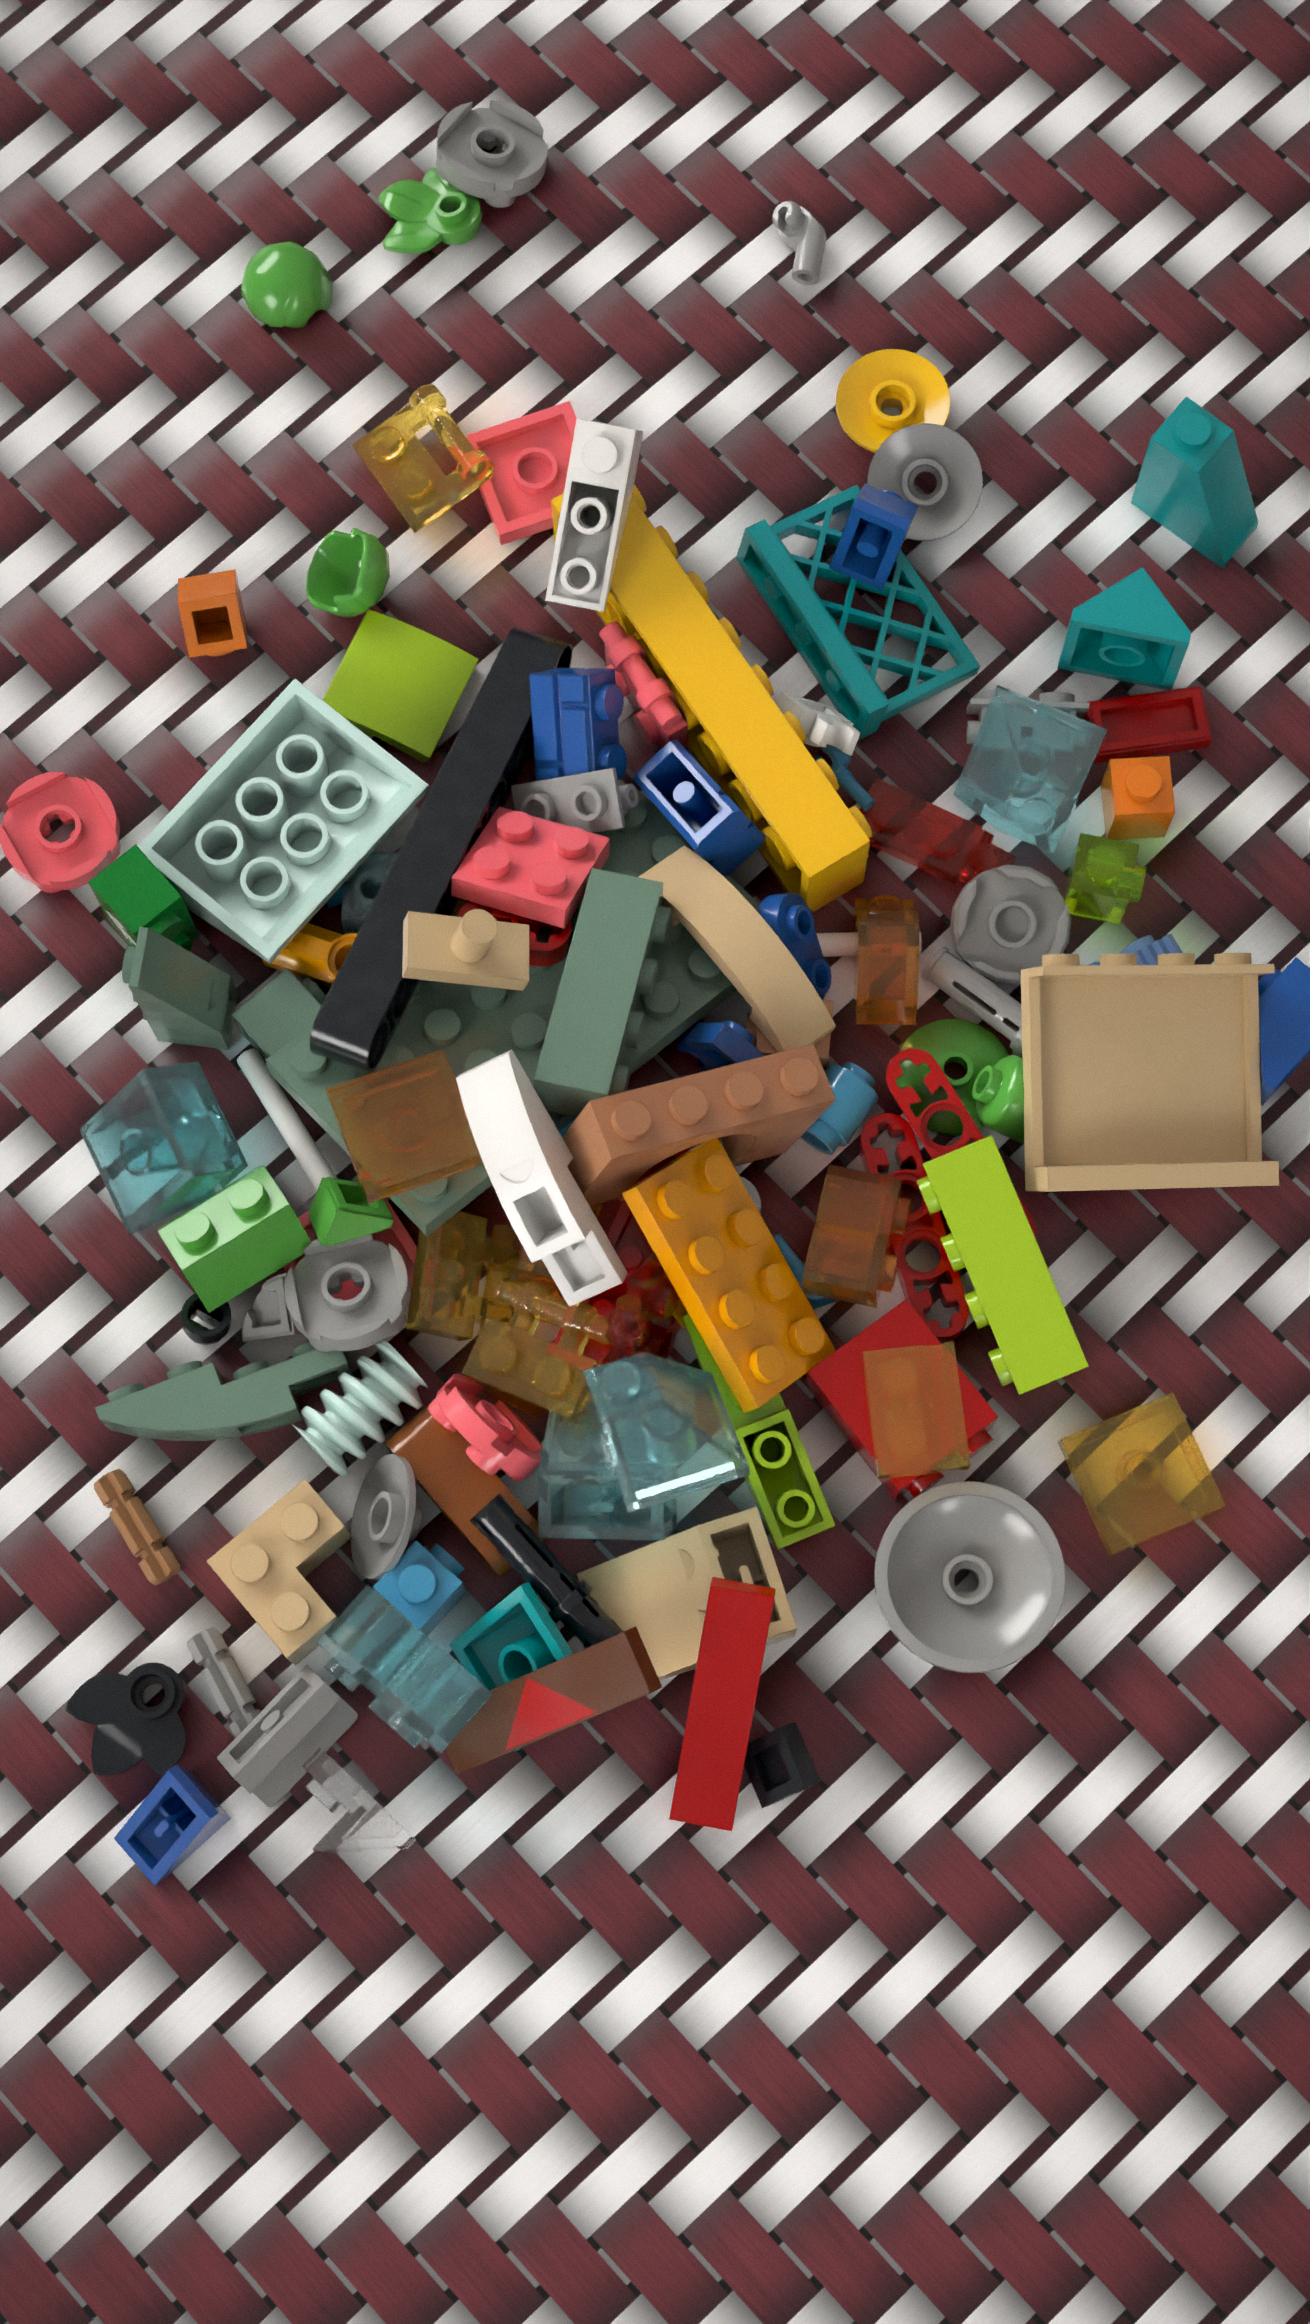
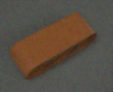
[384,1404,548,1578]

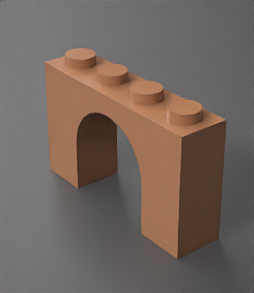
[562,1044,836,1206]

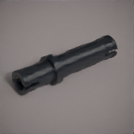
[469,1493,624,1648]

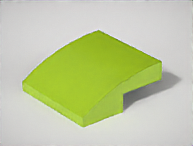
[322,610,479,763]

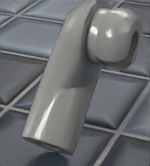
[772,201,826,285]

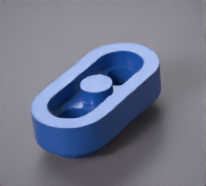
[758,893,832,1000]

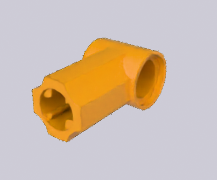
[262,923,357,988]

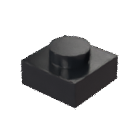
[744,1722,821,1808]

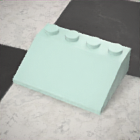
[138,679,430,963]

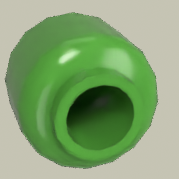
[972,1055,1024,1144]

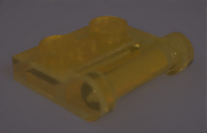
[352,384,495,533]

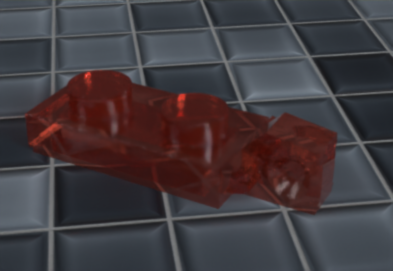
[859,778,1016,885]

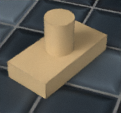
[402,909,529,991]

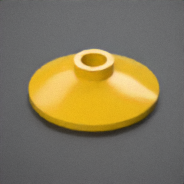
[836,349,950,453]

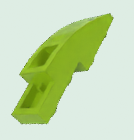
[681,1314,835,1550]

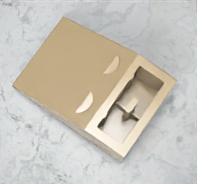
[577,1506,797,1680]

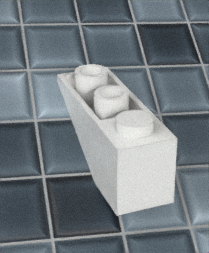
[545,419,643,612]

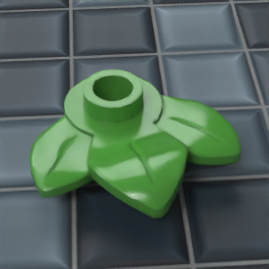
[378,168,482,254]

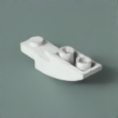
[456,1049,628,1307]

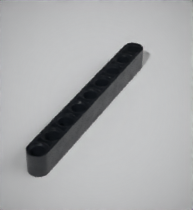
[310,627,573,1072]

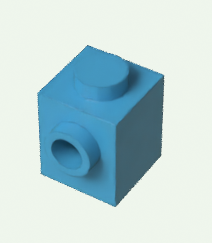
[373,1540,467,1638]

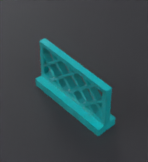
[736,485,980,741]

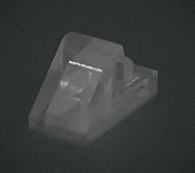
[302,1747,417,1853]

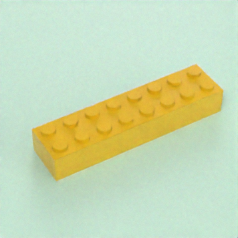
[551,484,872,913]

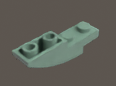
[95,1341,353,1441]

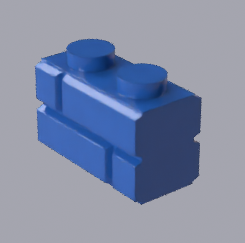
[529,668,627,781]
[633,739,766,876]

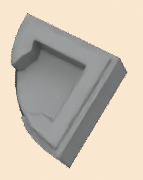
[242,1273,301,1342]

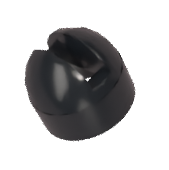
[181,1293,231,1346]

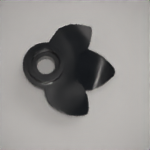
[65,1663,187,1776]

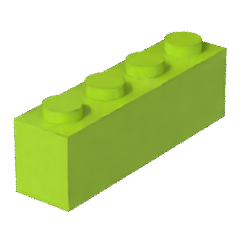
[916,1135,1089,1395]

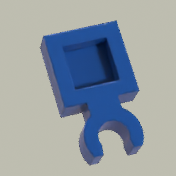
[675,1020,765,1071]

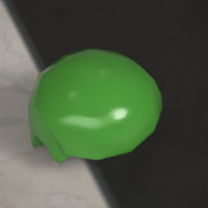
[242,241,333,328]
[305,528,390,618]

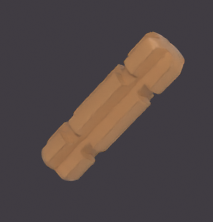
[94,1469,180,1585]

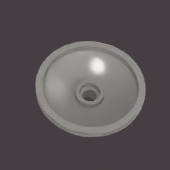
[874,1481,1066,1673]

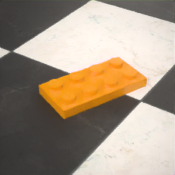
[621,1138,836,1413]

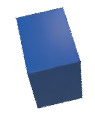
[114,1764,231,1886]

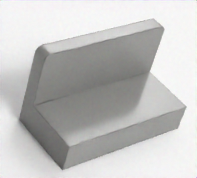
[217,1664,358,1807]

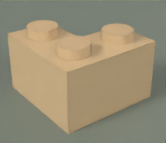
[207,1479,352,1666]

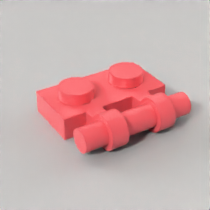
[599,621,687,749]

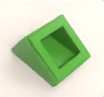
[309,1177,394,1246]

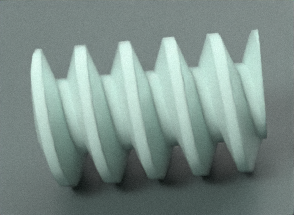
[293,1340,428,1477]

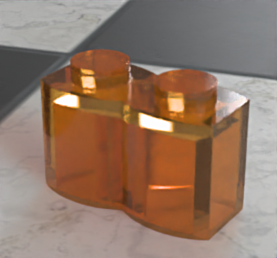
[803,1165,912,1308]

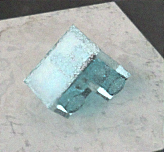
[316,1585,493,1753]

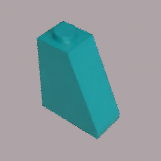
[1131,396,1259,569]

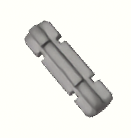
[187,1627,261,1738]

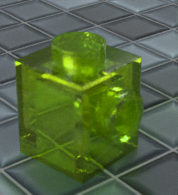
[1064,833,1146,924]

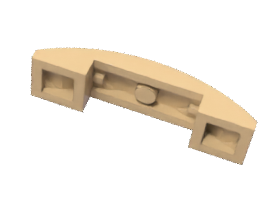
[639,845,836,1052]

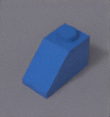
[829,483,919,591]
[1258,957,1310,1106]

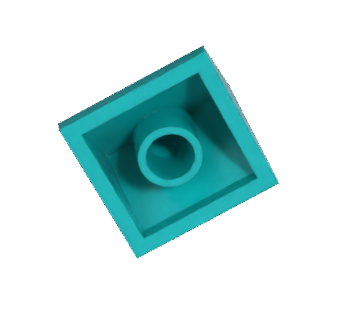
[1057,567,1191,690]
[449,1582,574,1751]

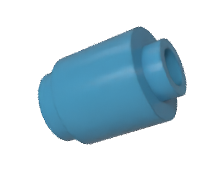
[800,1062,879,1155]

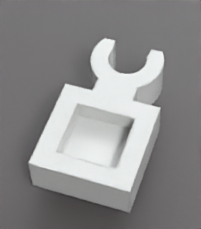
[776,691,860,756]

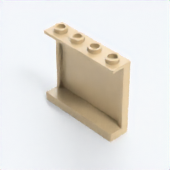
[1021,953,1279,1192]

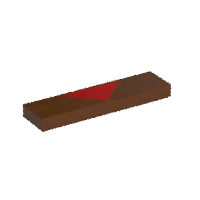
[432,1627,662,1775]

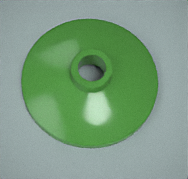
[896,1019,1009,1136]

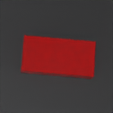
[1085,686,1212,764]

